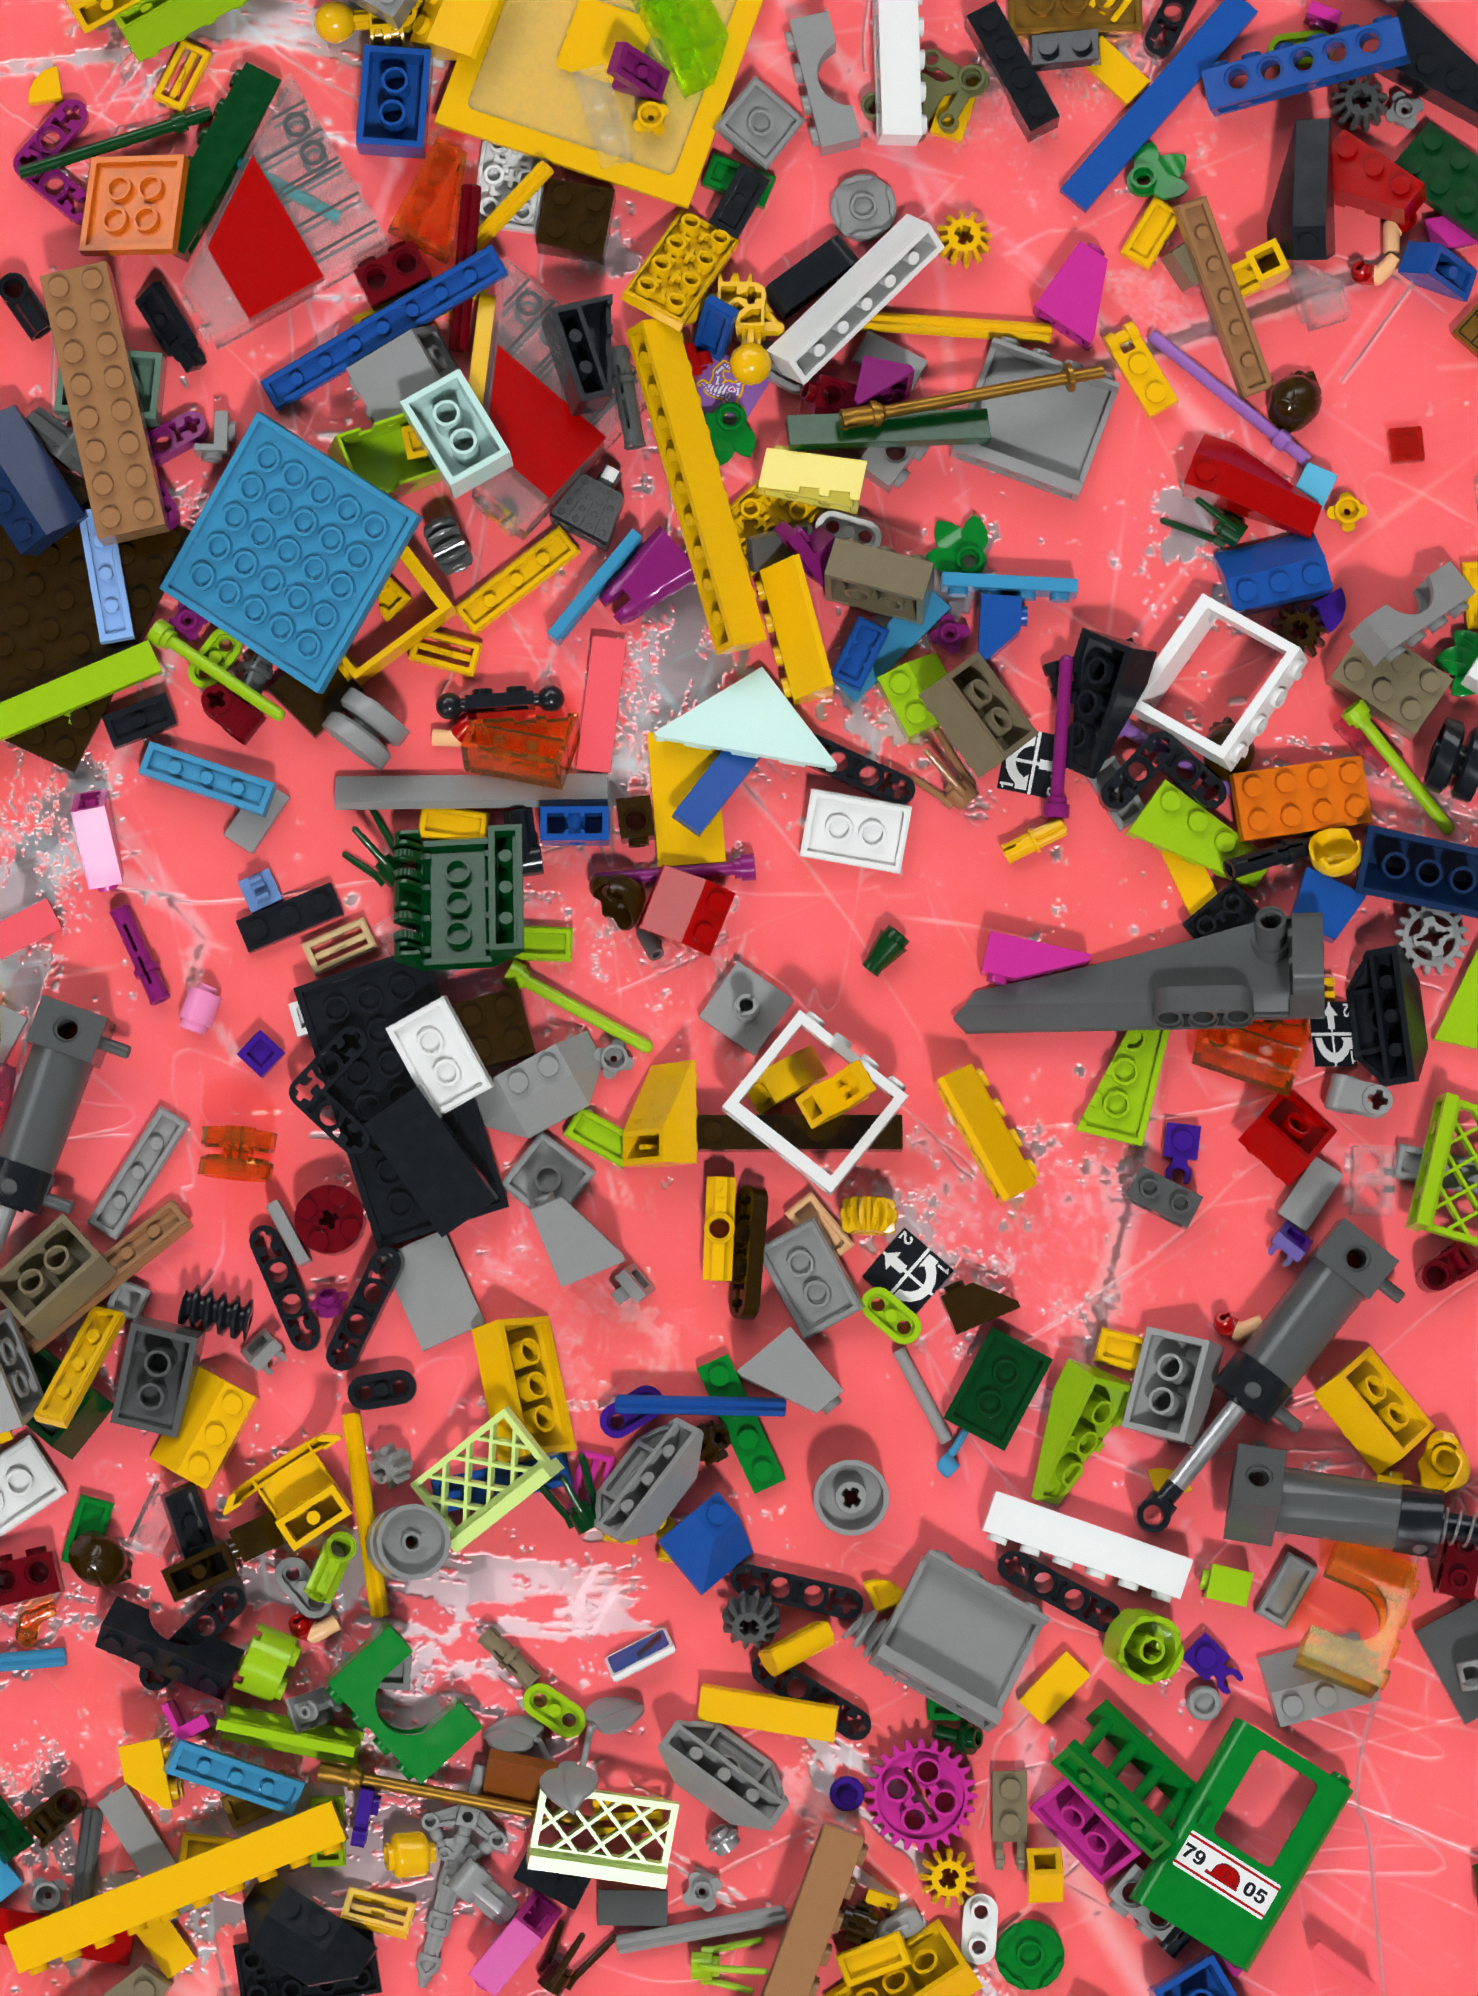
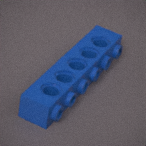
[1201,15,1411,117]

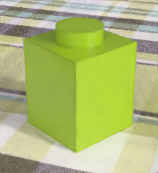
[1198,1563,1254,1607]

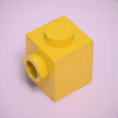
[1026,1847,1064,1903]

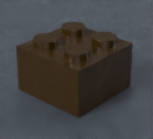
[536,178,616,265]
[451,986,536,1070]

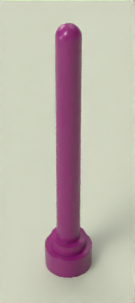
[1042,654,1073,818]
[594,853,756,883]

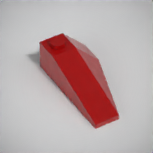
[1182,434,1322,539]

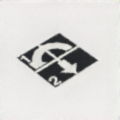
[997,731,1068,798]
[1309,1002,1357,1067]
[862,1228,954,1314]

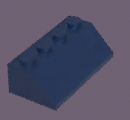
[0,405,89,556]
[1354,825,1478,919]

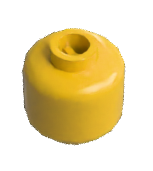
[383,1831,436,1879]

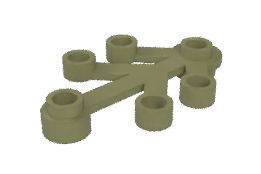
[861,49,989,143]

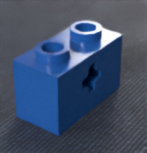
[540,806,610,846]

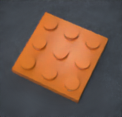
[79,154,190,256]

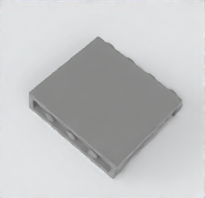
[950,336,1121,503]
[868,1549,1050,1732]

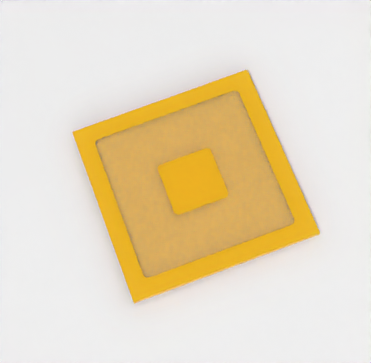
[434,0,764,209]

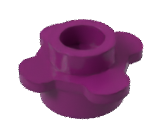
[168,603,208,641]
[930,614,970,655]
[308,1288,348,1318]

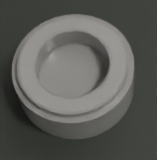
[1186,1686,1222,1721]

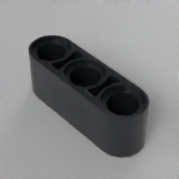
[765,235,859,320]

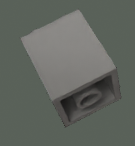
[346,325,459,423]
[530,1191,626,1287]
[737,1326,844,1415]

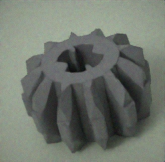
[1331,75,1388,133]
[423,515,473,575]
[722,1589,781,1650]

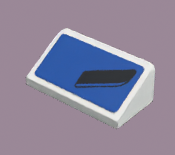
[605,1628,676,1682]

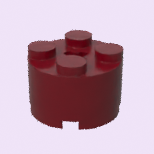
[294,1185,367,1256]

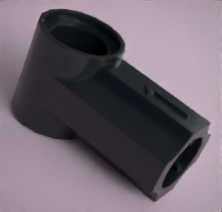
[0,273,51,341]
[503,808,544,877]

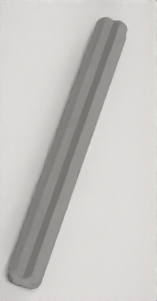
[615,1905,787,1954]

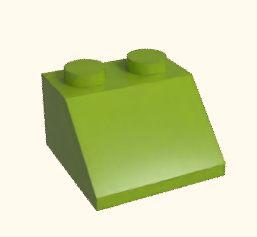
[876,652,947,744]

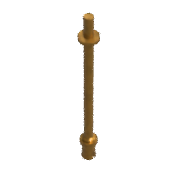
[839,362,1105,431]
[317,1760,592,1832]

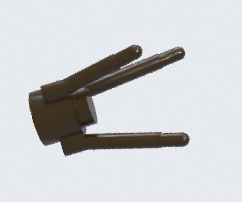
[537,1920,617,1996]

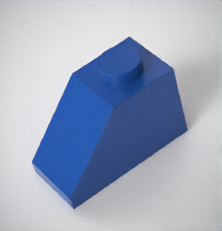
[1398,241,1477,302]
[977,594,1028,663]

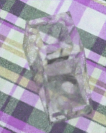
[1286,260,1351,332]

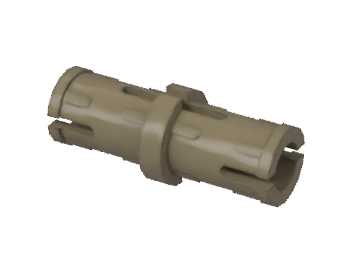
[477,1625,542,1690]

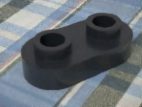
[347,1370,417,1410]

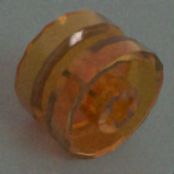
[197,1125,278,1183]

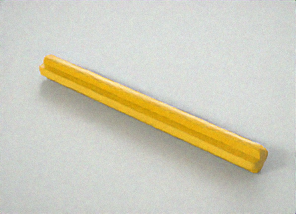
[860,312,1052,343]
[342,1412,390,1618]

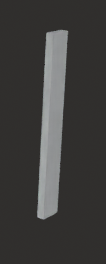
[334,773,608,810]

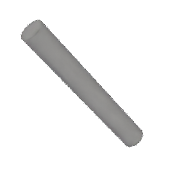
[893,1347,953,1445]

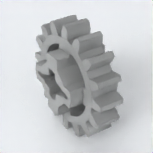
[1393,906,1469,976]

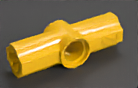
[702,1176,737,1282]

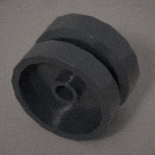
[1423,717,1478,803]

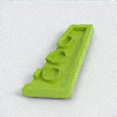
[1124,779,1269,890]
[1075,1030,1170,1147]

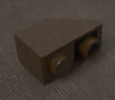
[227,1512,288,1563]

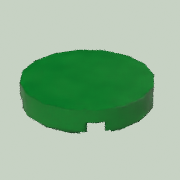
[995,1919,1065,1990]

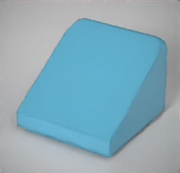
[1296,462,1338,511]

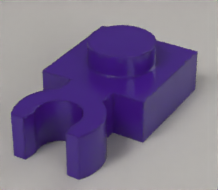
[1162,1122,1201,1184]
[1183,1632,1243,1694]
[350,1786,382,1848]

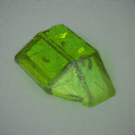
[631,0,729,99]

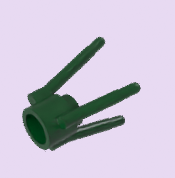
[1160,497,1248,549]
[342,810,408,889]
[538,1453,596,1535]

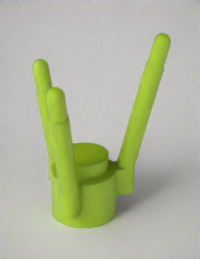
[691,1936,769,1994]

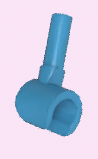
[936,1429,969,1478]

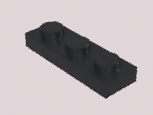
[236,882,344,954]

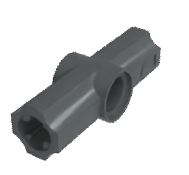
[26,406,84,478]

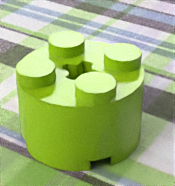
[1102,1608,1184,1685]
[232,1622,302,1703]

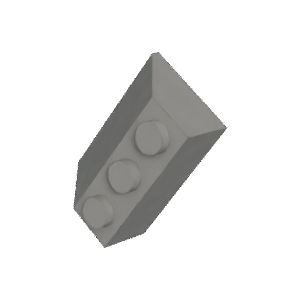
[1121,1326,1224,1446]
[1257,1631,1381,1727]

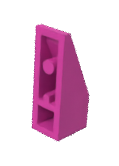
[980,931,1091,986]

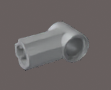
[447,1857,519,1926]

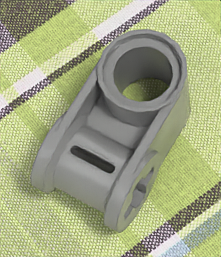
[1324,1073,1393,1119]

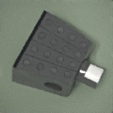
[549,464,625,552]

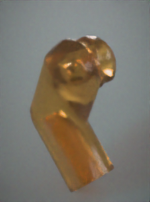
[15,1600,57,1648]

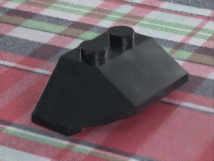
[1346,945,1428,1087]
[243,1878,378,1987]

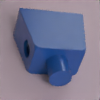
[1290,867,1366,944]

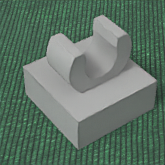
[611,1263,656,1305]
[240,1328,286,1375]

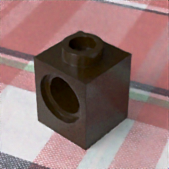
[616,795,655,848]

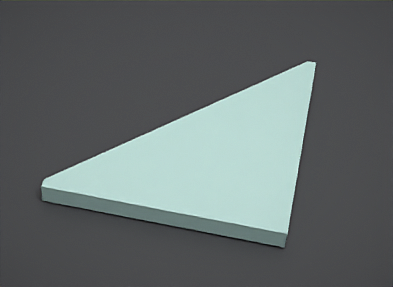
[654,667,837,772]

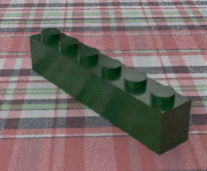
[172,62,285,263]

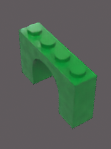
[325,1620,483,1784]

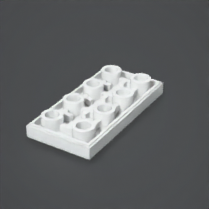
[476,141,548,235]

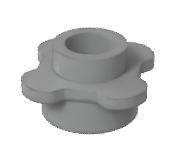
[1385,91,1424,130]
[594,1039,634,1079]
[705,1823,740,1856]
[683,1872,722,1912]
[30,1877,67,1913]

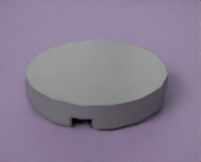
[830,174,896,242]

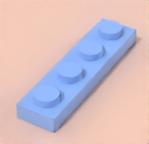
[80,509,135,645]

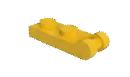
[1102,321,1179,419]

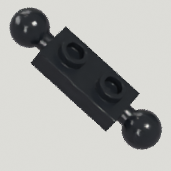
[436,685,565,720]

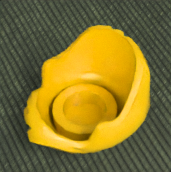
[1417,1430,1471,1493]

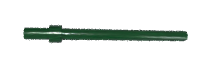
[17,107,213,180]

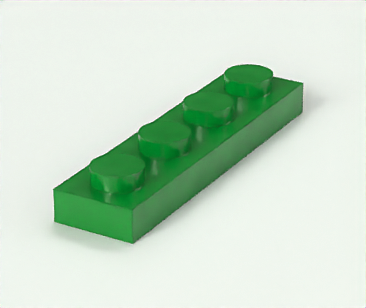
[697,1354,786,1494]

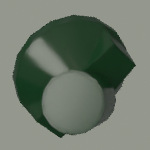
[932,1721,983,1755]

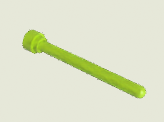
[147,619,285,721]
[1341,699,1455,835]
[502,960,653,1053]

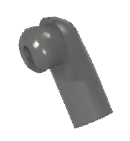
[636,910,664,961]

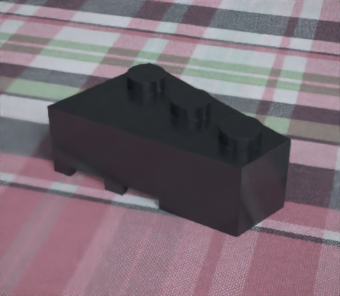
[541,294,613,417]

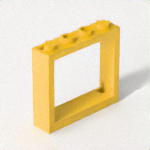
[338,545,458,686]

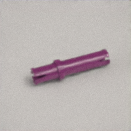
[109,904,171,1006]

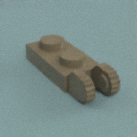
[992,1771,1028,1870]

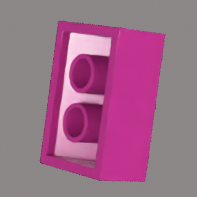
[1029,1775,1143,1884]

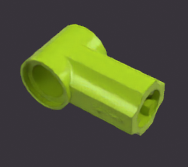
[303,1531,357,1604]

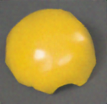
[1308,828,1362,877]

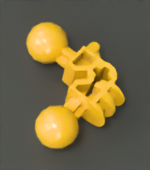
[314,0,423,47]
[685,273,785,386]

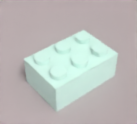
[400,369,514,499]

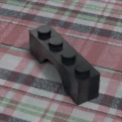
[964,0,1060,143]
[95,1596,245,1701]

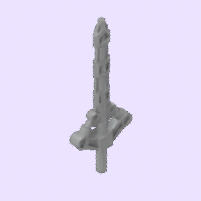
[415,1764,507,1988]

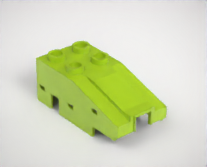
[327,413,443,498]

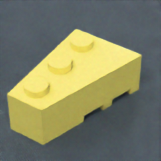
[758,445,867,515]

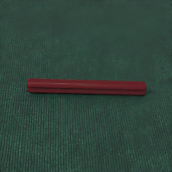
[449,184,481,353]

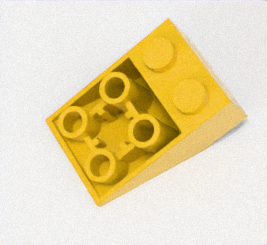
[622,1060,698,1168]

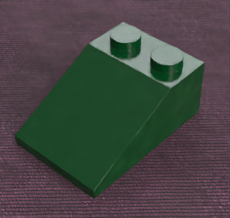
[26,1347,114,1460]

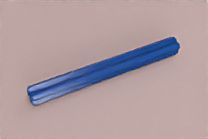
[615,1394,786,1417]

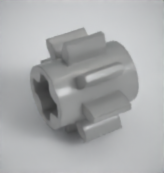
[370,1443,413,1489]

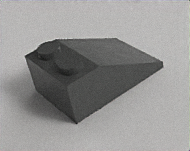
[110,1315,206,1438]

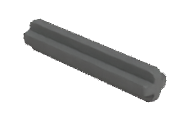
[71,1808,103,1906]

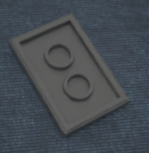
[1413,1599,1478,1725]

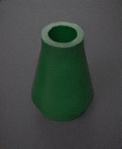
[862,925,910,977]

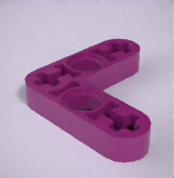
[13,99,89,225]
[148,411,209,531]

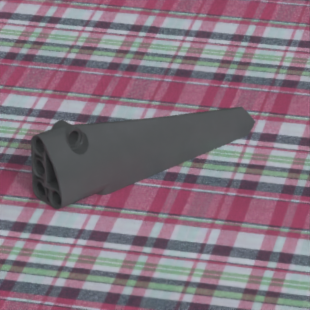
[953,906,1325,1034]

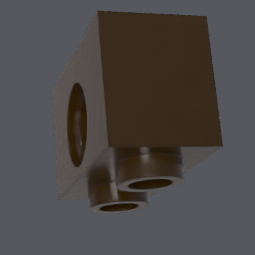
[161,1541,243,1602]

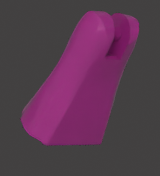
[598,526,695,625]

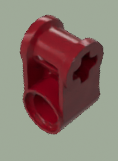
[201,685,266,745]
[1416,1241,1478,1293]

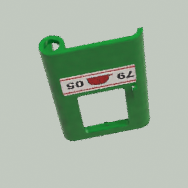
[1129,1717,1353,1973]

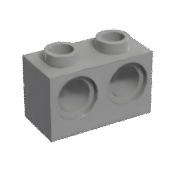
[1106,1861,1175,1941]

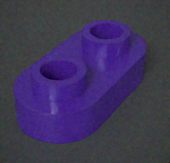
[600,1385,662,1438]

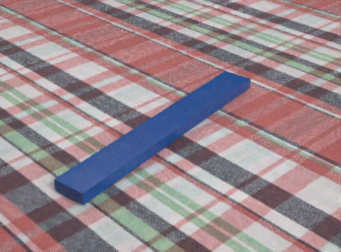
[1060,0,1258,213]
[260,244,510,412]

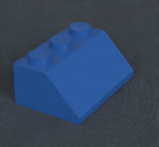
[1213,533,1333,616]

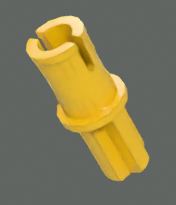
[1000,818,1068,865]

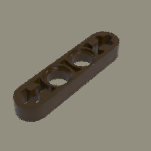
[729,1185,768,1320]

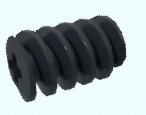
[178,1284,254,1341]

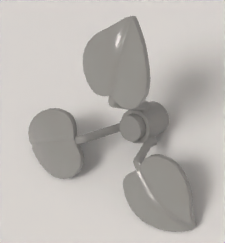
[482,1696,645,1815]

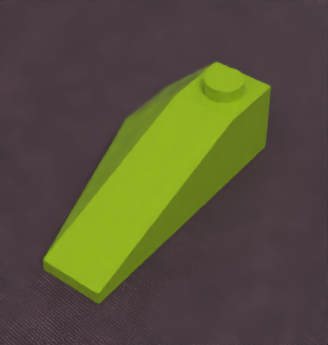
[1031,1359,1132,1505]

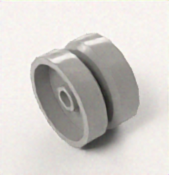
[322,687,410,771]
[813,1460,889,1535]
[365,1503,451,1582]

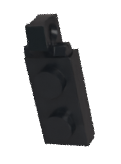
[135,281,207,373]

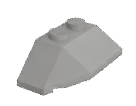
[474,1031,602,1139]
[594,1417,704,1543]
[657,1720,789,1831]

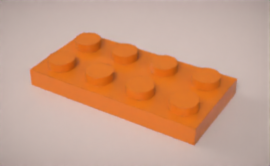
[1229,755,1373,842]

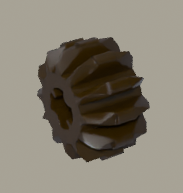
[1270,604,1327,658]

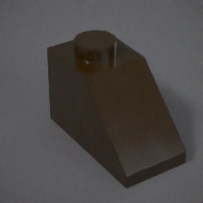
[939,1280,1020,1335]

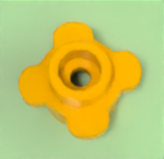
[633,100,669,136]
[1327,492,1368,532]

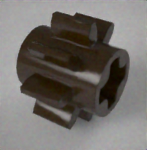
[696,1420,731,1466]
[840,1899,880,1945]

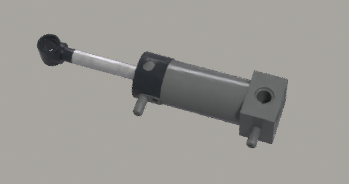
[0,995,132,1255]
[1134,1218,1405,1533]

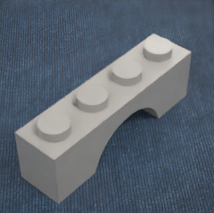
[784,11,861,157]
[1348,561,1476,667]

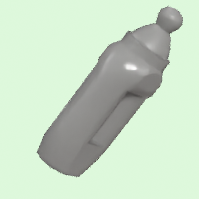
[861,1907,925,1944]

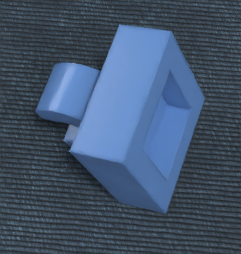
[238,868,284,914]

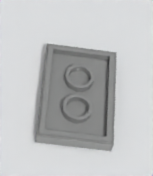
[763,1216,865,1341]
[381,1232,486,1351]

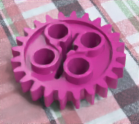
[864,1738,978,1853]

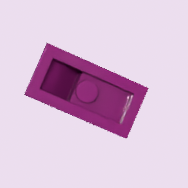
[606,41,670,103]
[773,521,835,586]

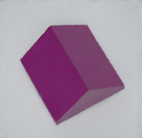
[853,356,915,407]

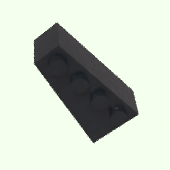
[1377,0,1478,128]

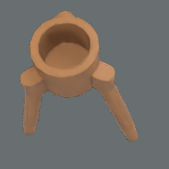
[909,728,979,812]

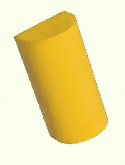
[757,1621,835,1677]

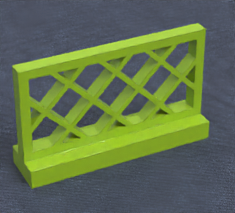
[1405,1092,1478,1247]
[215,1704,365,1766]

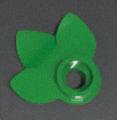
[1127,142,1189,200]
[704,402,756,466]
[926,515,988,574]
[1434,630,1478,697]

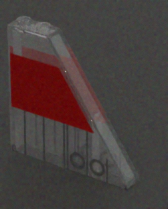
[180,72,391,351]
[472,257,647,541]

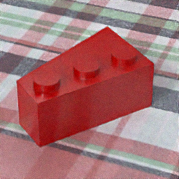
[1332,129,1426,225]

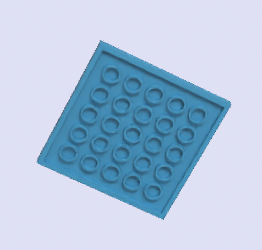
[159,412,423,694]

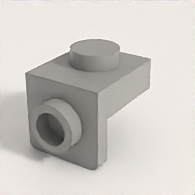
[193,410,237,463]

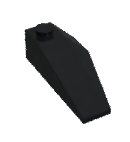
[1267,118,1336,260]
[1066,628,1157,779]

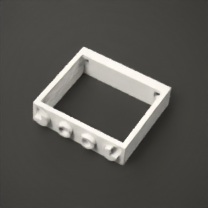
[1132,593,1308,772]
[722,1010,909,1196]

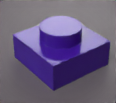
[237,1030,286,1079]

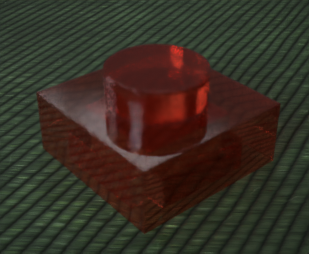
[1387,426,1425,465]

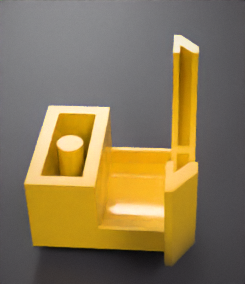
[223,1432,354,1551]

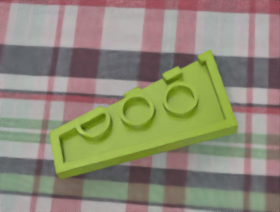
[1433,947,1478,1050]

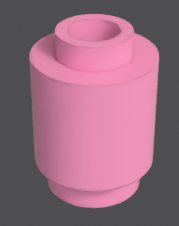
[179,982,222,1036]

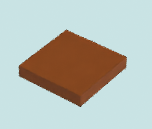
[482,1748,559,1808]

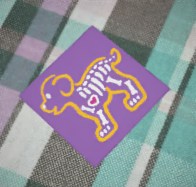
[695,354,770,425]

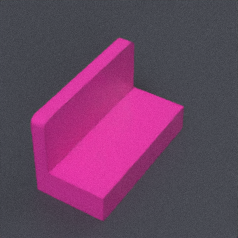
[160,1699,217,1740]

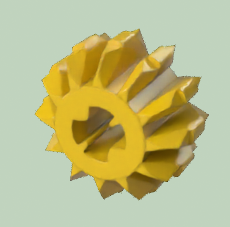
[937,210,992,269]
[840,1196,898,1236]
[918,1847,978,1908]

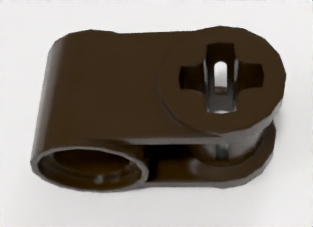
[20,1785,88,1850]

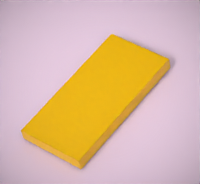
[647,732,726,868]

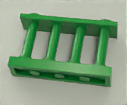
[1051,1699,1196,1860]

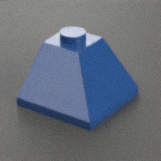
[657,1491,753,1595]

